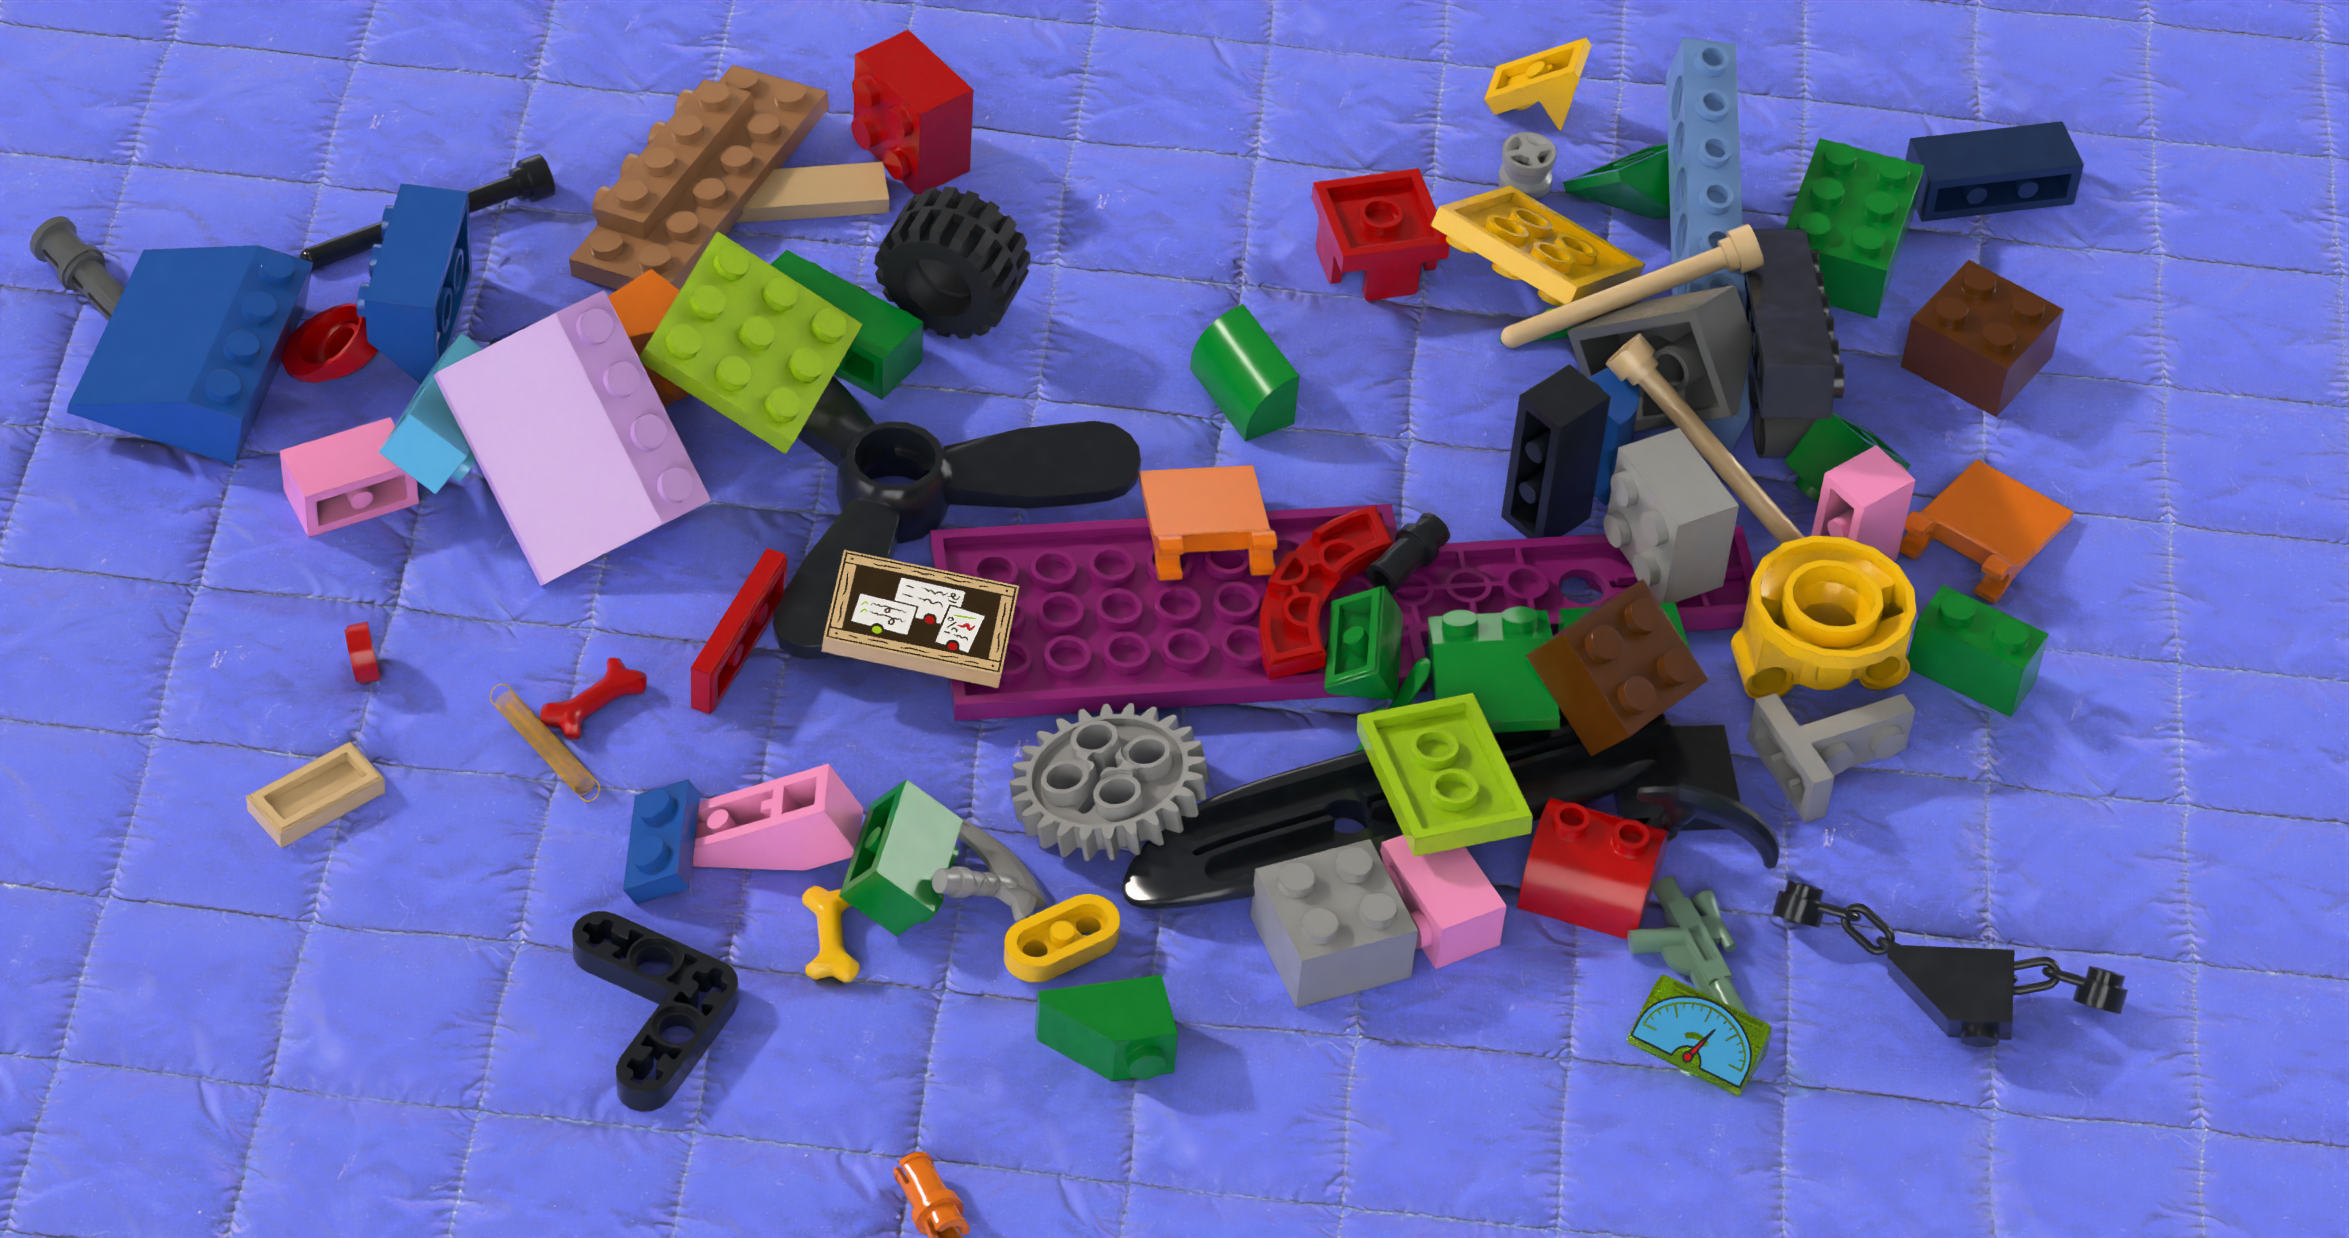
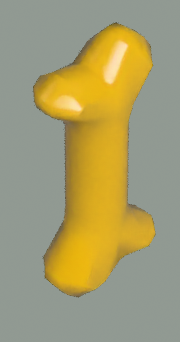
[802,885,860,982]

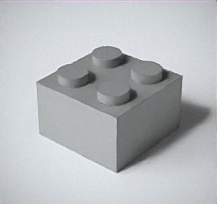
[1603,428,1739,603]
[1250,839,1418,1008]

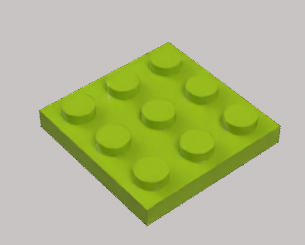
[639,231,863,454]

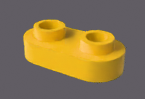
[1003,894,1120,983]

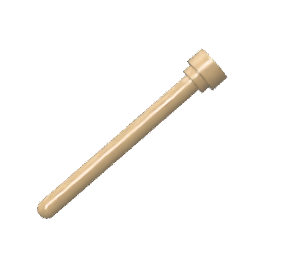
[1501,224,1764,348]
[1605,333,1805,544]

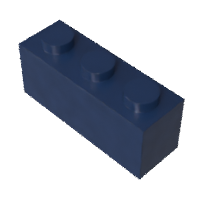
[1905,121,2084,222]

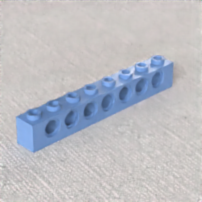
[1666,37,1750,452]

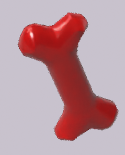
[540,658,647,740]

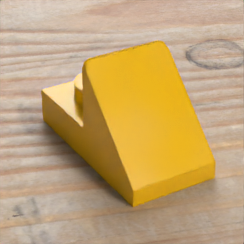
[1484,37,1592,131]

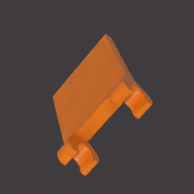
[1899,459,2074,604]
[1139,465,1277,581]

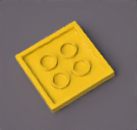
[1431,185,1645,307]

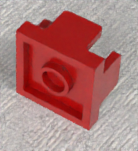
[1311,168,1450,301]

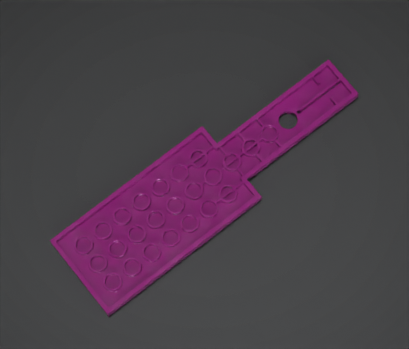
[929,504,1755,721]

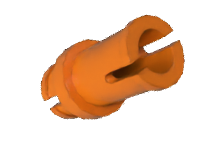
[893,1151,970,1238]

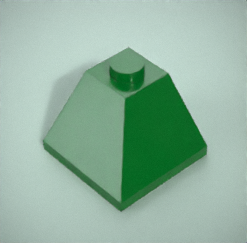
[1563,142,1670,219]

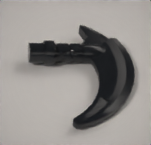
[1636,783,1780,868]

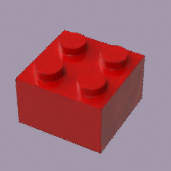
[851,30,974,195]

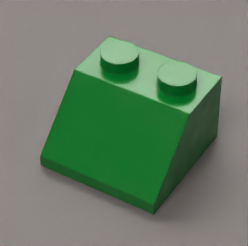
[1428,606,1560,733]

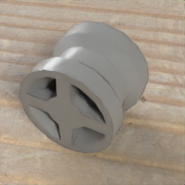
[1498,132,1556,200]

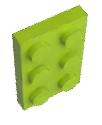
[1357,693,1533,857]

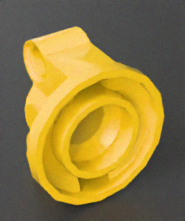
[1731,536,1916,699]

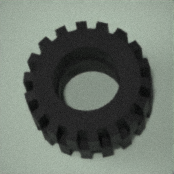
[874,186,1031,339]

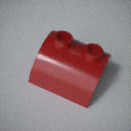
[1517,797,1669,940]

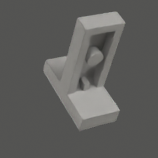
[1747,693,1915,823]

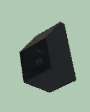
[1887,945,2015,1047]

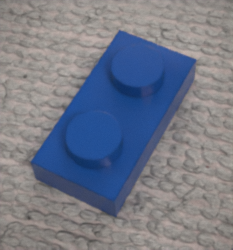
[623,779,700,904]

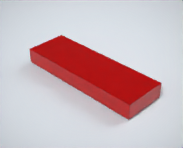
[691,548,787,714]

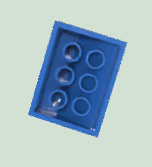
[67,245,313,465]

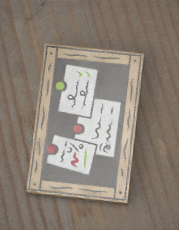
[821,550,1019,688]

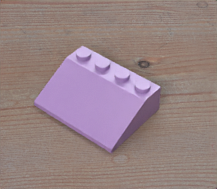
[433,290,711,586]

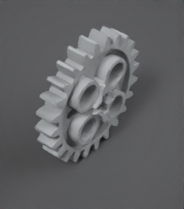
[1009,703,1209,861]

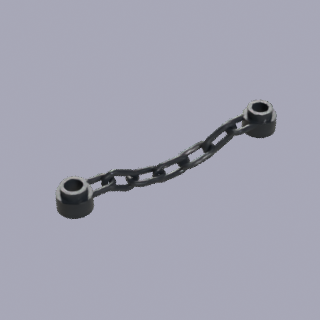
[1772,880,2128,1014]

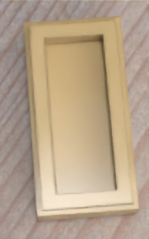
[246,742,385,848]

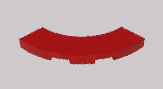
[1259,505,1394,680]

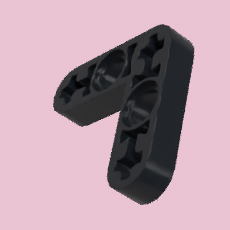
[572,911,738,1112]

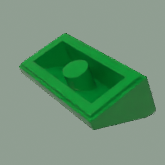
[1324,585,1403,700]

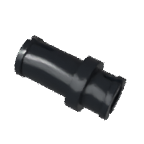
[1366,513,1450,595]

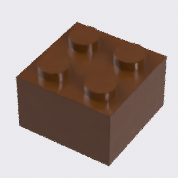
[1901,260,2064,417]
[1526,579,1708,757]

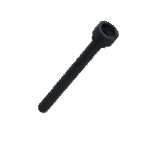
[299,154,555,269]

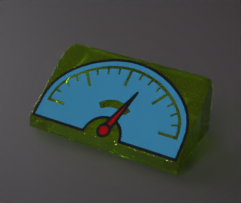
[1627,975,1772,1096]

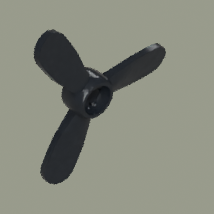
[773,376,1141,659]

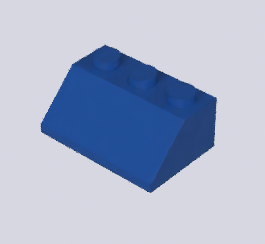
[357,183,472,385]

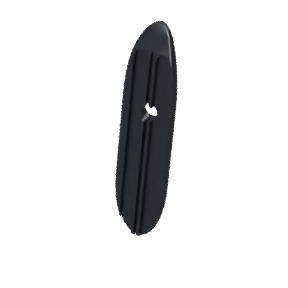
[1122,708,1672,909]

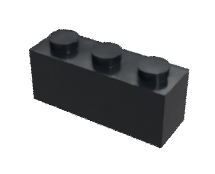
[1501,364,1611,538]

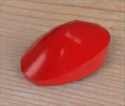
[281,303,378,383]

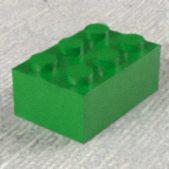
[1785,138,1925,318]

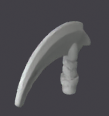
[932,819,1046,922]

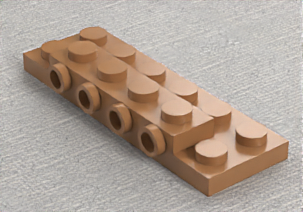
[569,65,829,290]

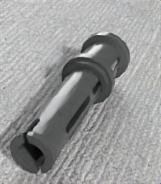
[29,216,125,321]

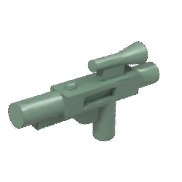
[1627,877,1751,1031]

